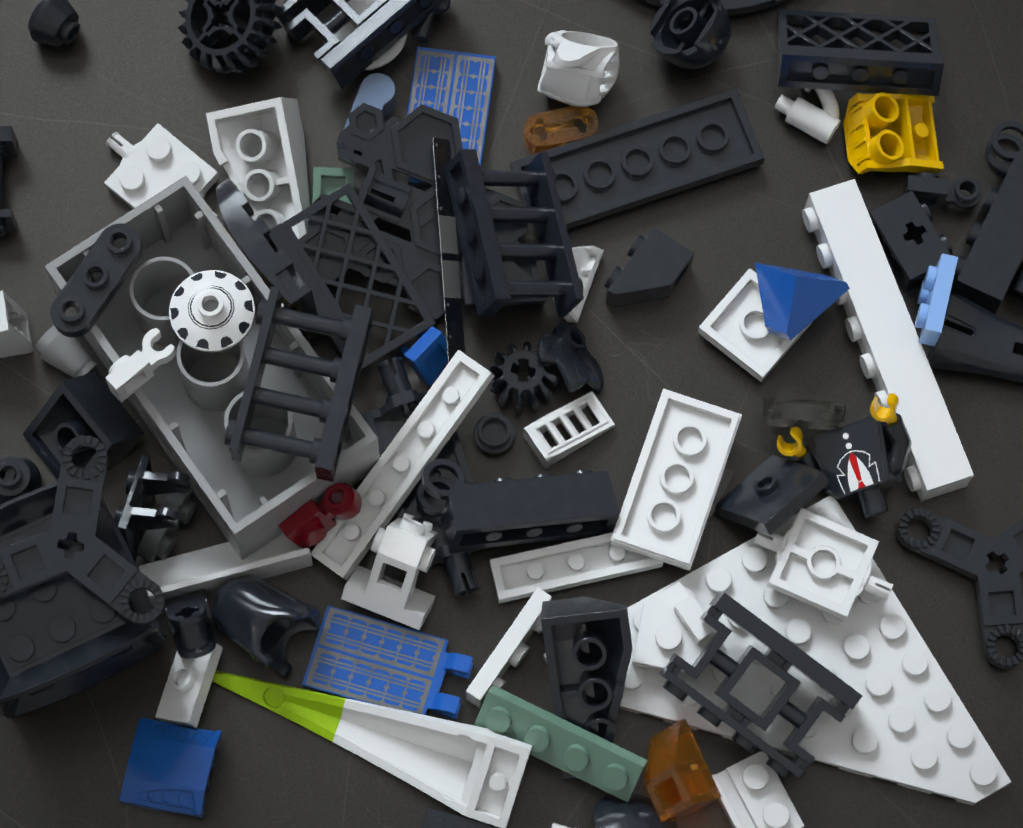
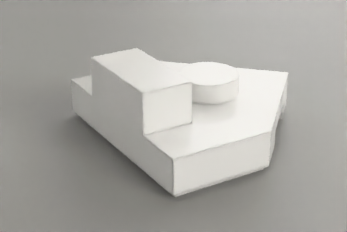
[632,581,727,677]

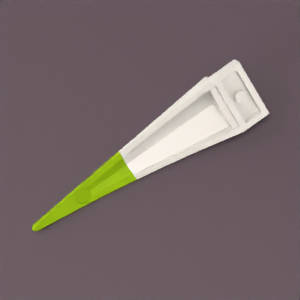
[212,671,532,828]

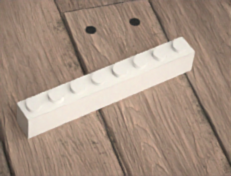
[802,179,974,502]

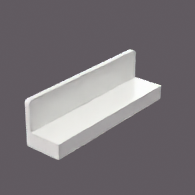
[139,533,313,608]

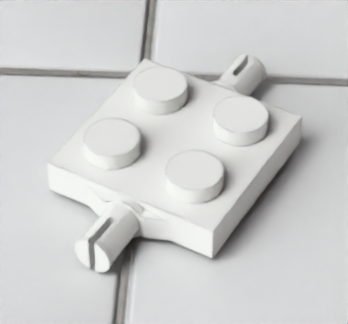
[104,123,220,219]
[753,508,893,620]

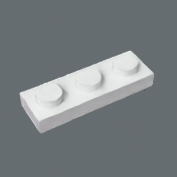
[466,587,552,709]

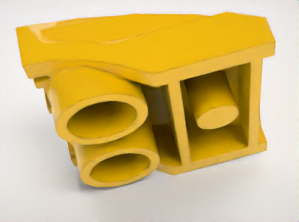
[843,92,944,174]

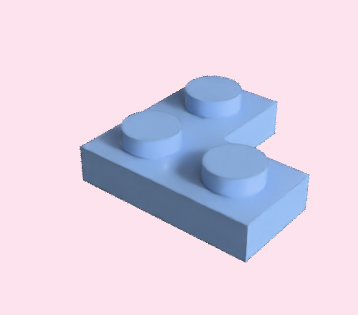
[915,253,958,347]

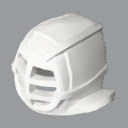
[537,30,620,107]

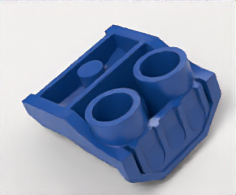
[119,718,223,818]

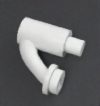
[774,89,841,145]

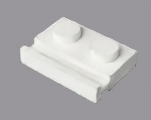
[708,751,804,828]

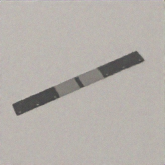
[433,138,465,362]

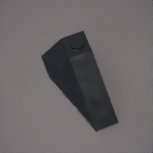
[541,597,633,779]

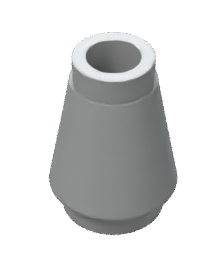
[35,325,98,378]

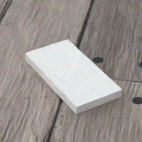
[610,389,742,571]

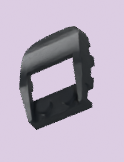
[216,178,320,341]

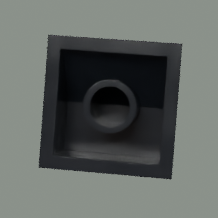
[22,371,145,479]

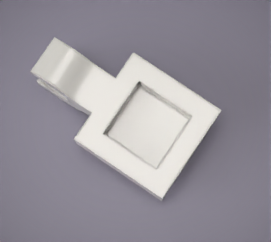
[105,328,176,403]

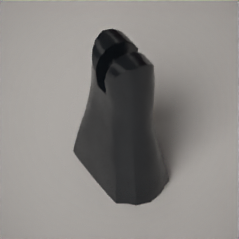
[927,291,1023,383]

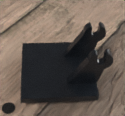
[114,455,191,562]

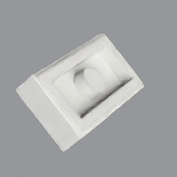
[155,643,223,728]

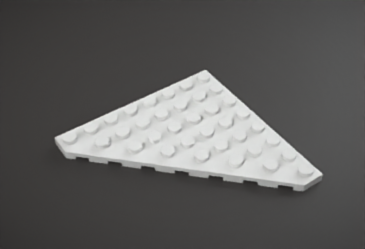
[543,496,1011,806]

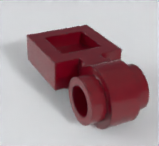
[279,483,362,549]

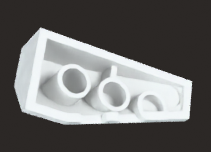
[206,97,310,239]

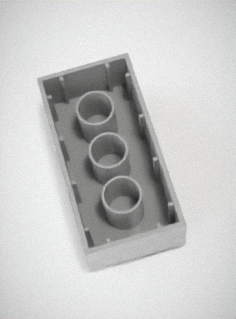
[45,175,380,560]

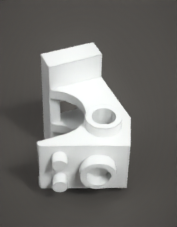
[341,513,437,630]

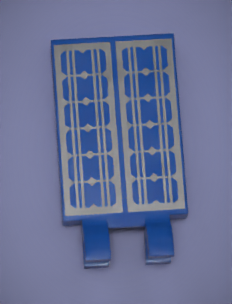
[407,47,496,183]
[302,605,474,721]

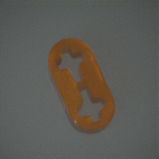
[523,106,598,153]

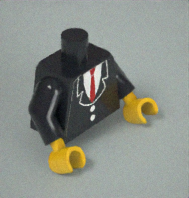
[777,393,912,518]

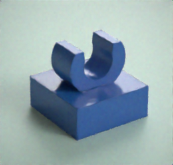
[401,326,449,386]

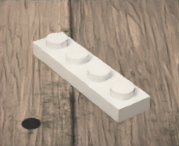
[489,532,663,604]

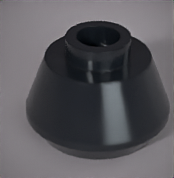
[28,0,80,47]
[0,455,42,505]

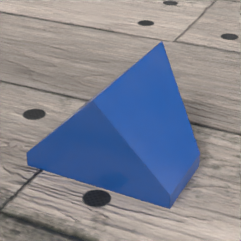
[755,262,850,341]

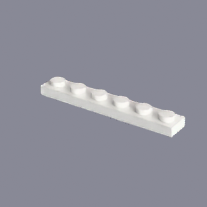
[311,350,495,581]

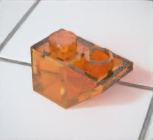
[644,719,722,822]

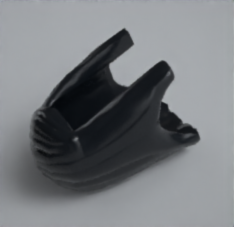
[212,576,321,677]

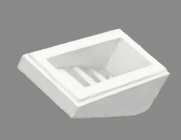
[523,392,615,469]

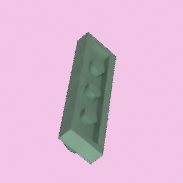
[474,685,648,802]

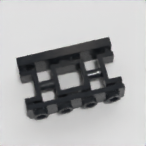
[277,0,446,89]
[659,591,863,779]

